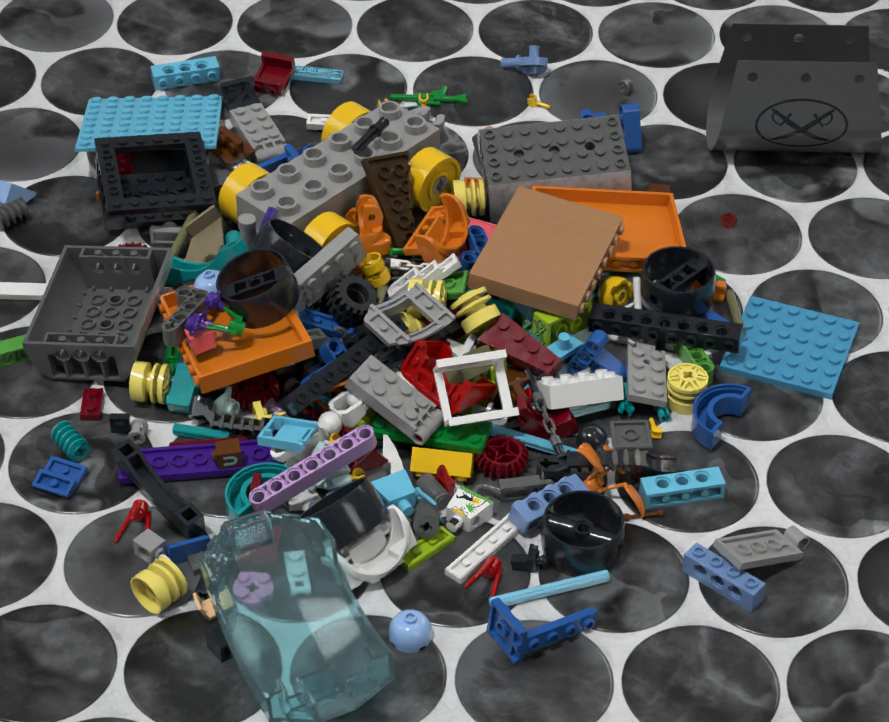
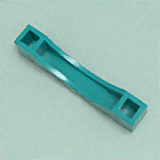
[164,238,248,287]

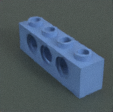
[508,474,590,535]
[682,542,766,613]

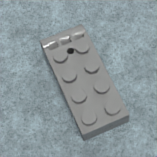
[229,103,287,165]
[294,227,367,312]
[345,355,444,445]

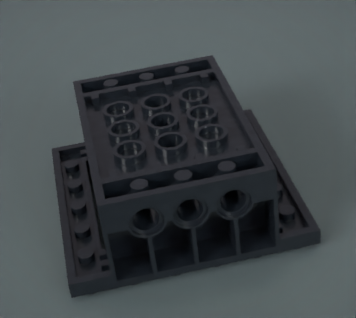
[94,131,217,230]

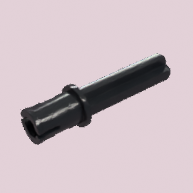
[351,117,389,154]

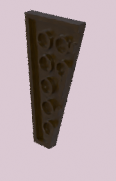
[361,150,415,260]

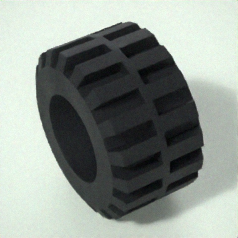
[326,274,379,327]

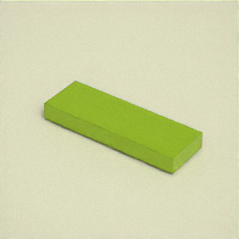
[400,525,455,572]

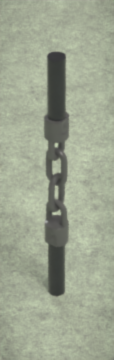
[524,369,571,471]

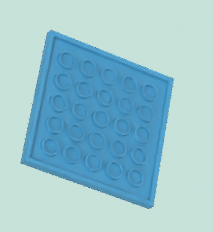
[719,296,860,400]

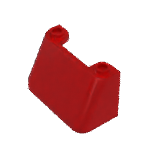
[401,340,496,415]

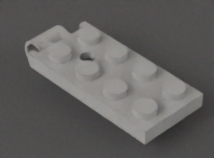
[626,342,667,408]
[713,525,810,570]

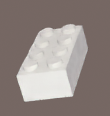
[536,369,624,410]

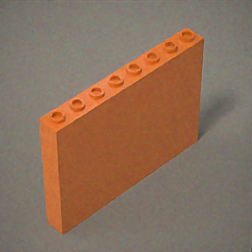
[531,186,686,273]
[157,284,315,394]

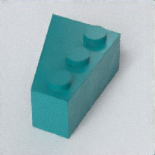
[165,355,201,415]

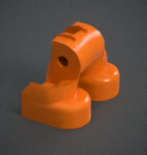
[345,194,391,256]

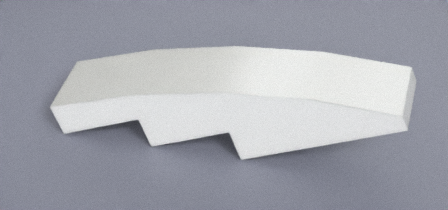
[387,253,462,299]
[383,435,404,475]

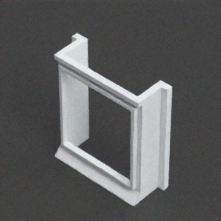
[433,349,519,427]

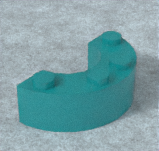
[225,462,290,529]

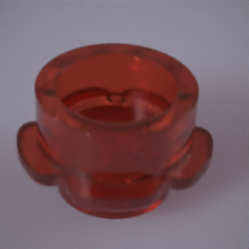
[720,212,738,229]

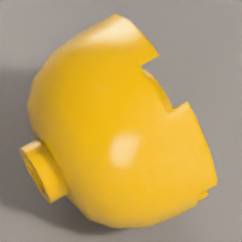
[598,276,633,307]

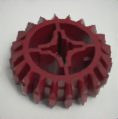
[228,372,280,413]
[475,434,529,482]

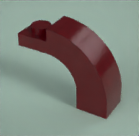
[516,394,579,439]

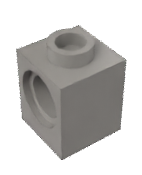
[133,529,167,565]

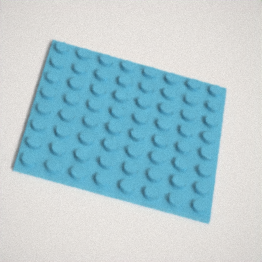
[75,94,222,152]

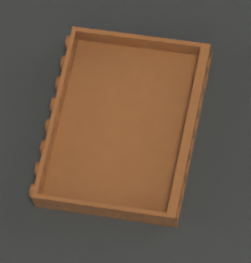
[468,186,625,321]

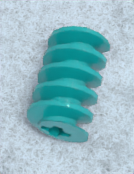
[51,420,91,462]

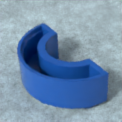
[691,383,752,450]

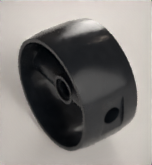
[248,218,323,274]
[640,246,716,318]
[216,248,300,329]
[298,477,389,556]
[541,490,625,577]

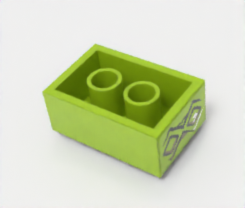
[532,300,592,347]

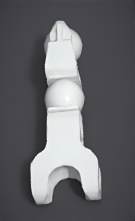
[270,390,370,481]

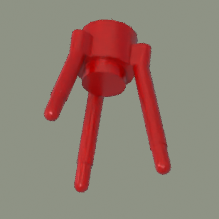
[114,499,151,543]
[464,556,503,597]

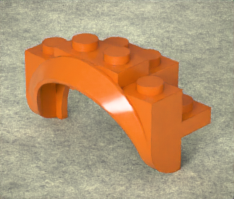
[403,193,471,264]

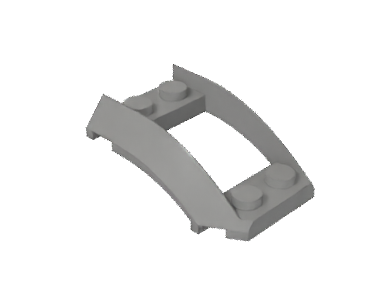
[364,282,456,347]

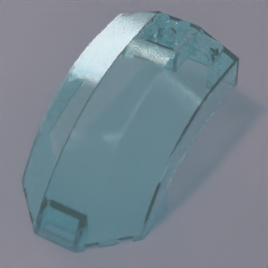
[198,509,395,722]

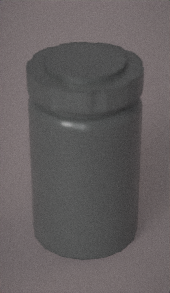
[416,473,452,510]

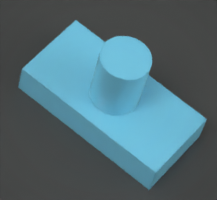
[547,332,583,362]

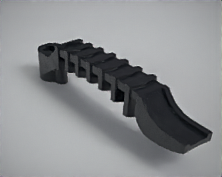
[188,396,317,437]
[536,449,677,480]

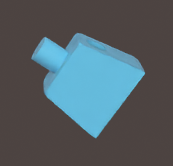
[371,469,416,517]

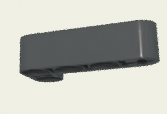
[161,286,211,347]

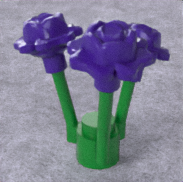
[185,291,246,337]

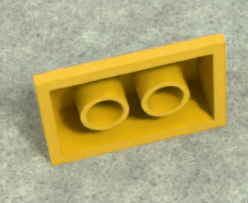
[410,447,475,481]

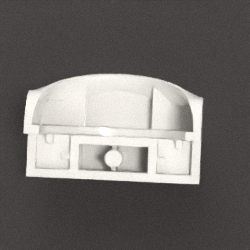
[321,504,417,590]

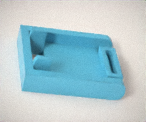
[257,415,319,452]

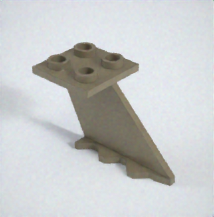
[181,205,228,284]

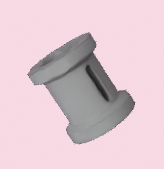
[128,418,149,445]

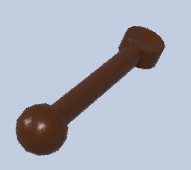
[623,509,665,522]

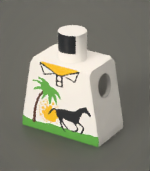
[446,486,493,532]

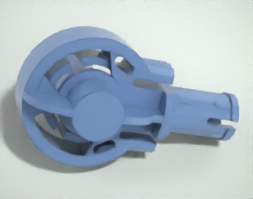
[501,45,548,75]

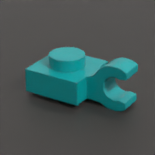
[616,382,635,416]

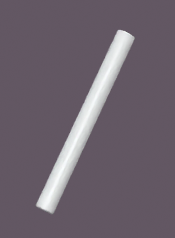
[633,277,644,343]

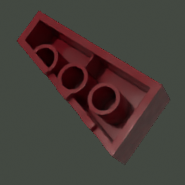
[477,313,561,378]

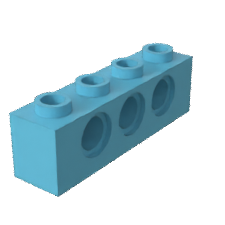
[150,56,220,91]
[639,466,726,509]

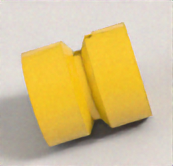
[358,252,391,288]

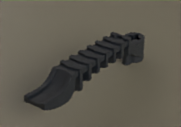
[376,309,466,370]

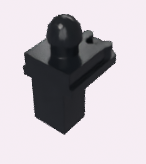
[510,544,549,573]

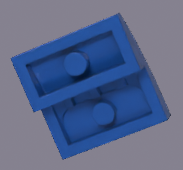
[31,455,89,498]

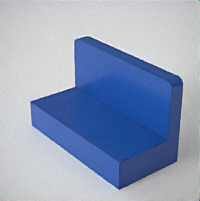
[166,535,211,565]

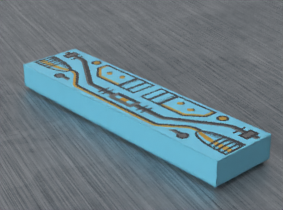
[290,66,344,85]

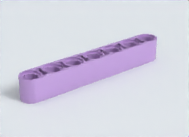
[249,425,377,515]

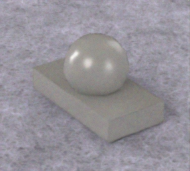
[150,221,188,245]

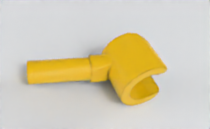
[527,94,550,109]
[649,418,662,439]

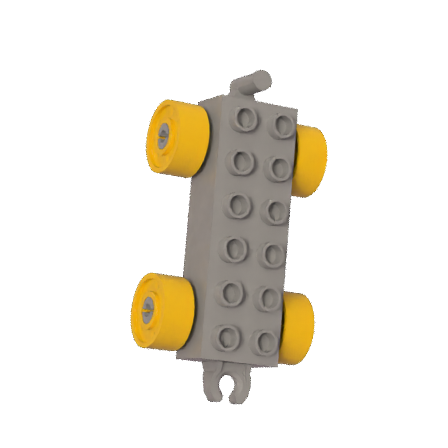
[218,100,461,250]

